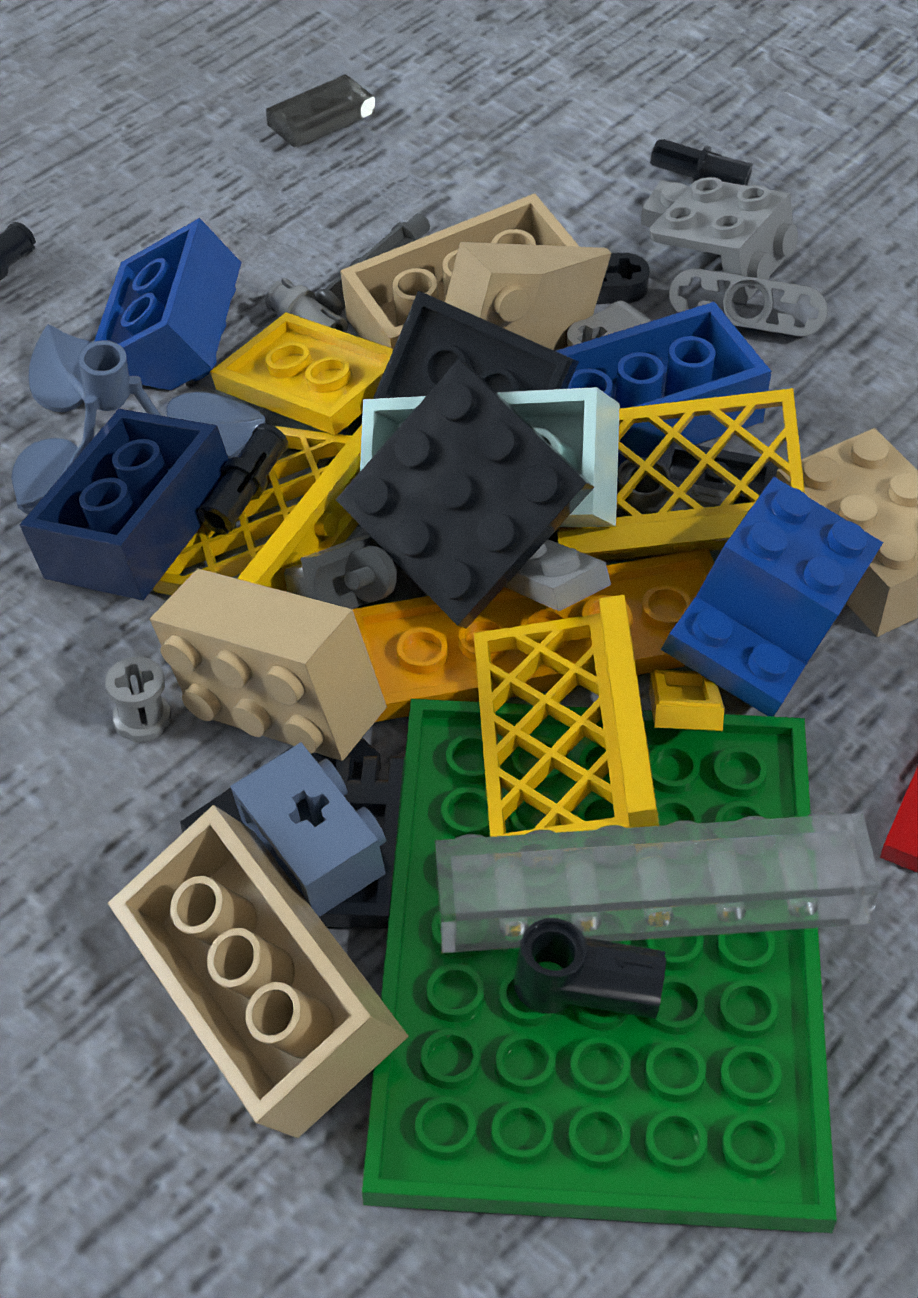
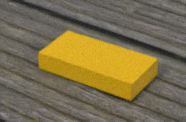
[649,669,724,731]

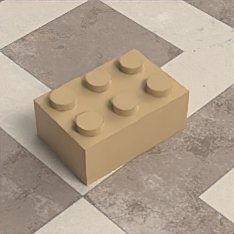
[776,428,918,637]
[150,568,387,761]

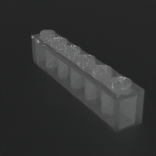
[435,811,881,953]

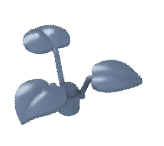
[11,324,266,514]

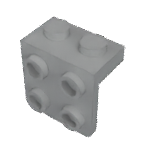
[649,177,798,304]

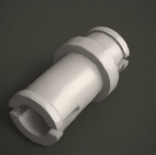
[265,278,348,333]

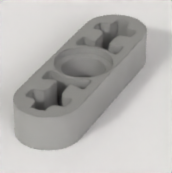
[669,269,828,336]

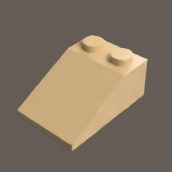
[445,242,611,351]

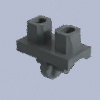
[284,534,397,609]

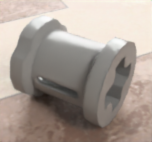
[105,656,171,742]

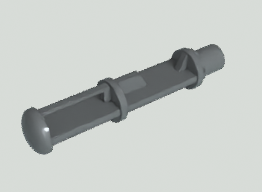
[315,214,430,316]

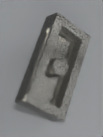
[266,74,375,148]

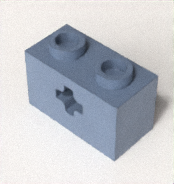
[230,742,386,917]

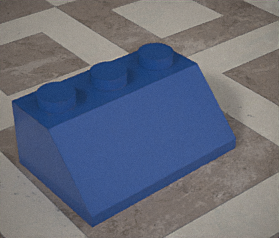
[94,218,242,390]

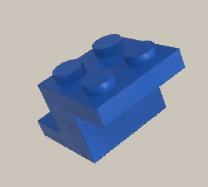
[661,477,884,716]

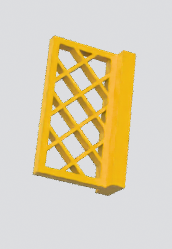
[557,388,805,562]
[153,424,362,595]
[474,594,663,858]

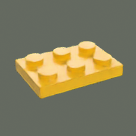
[210,312,394,436]

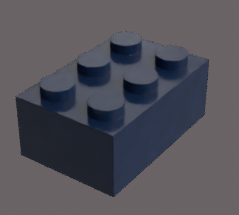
[20,409,229,601]

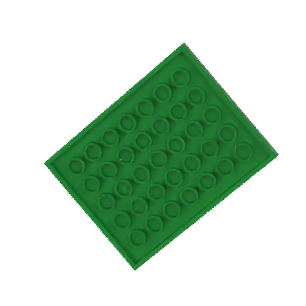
[362,699,837,1233]

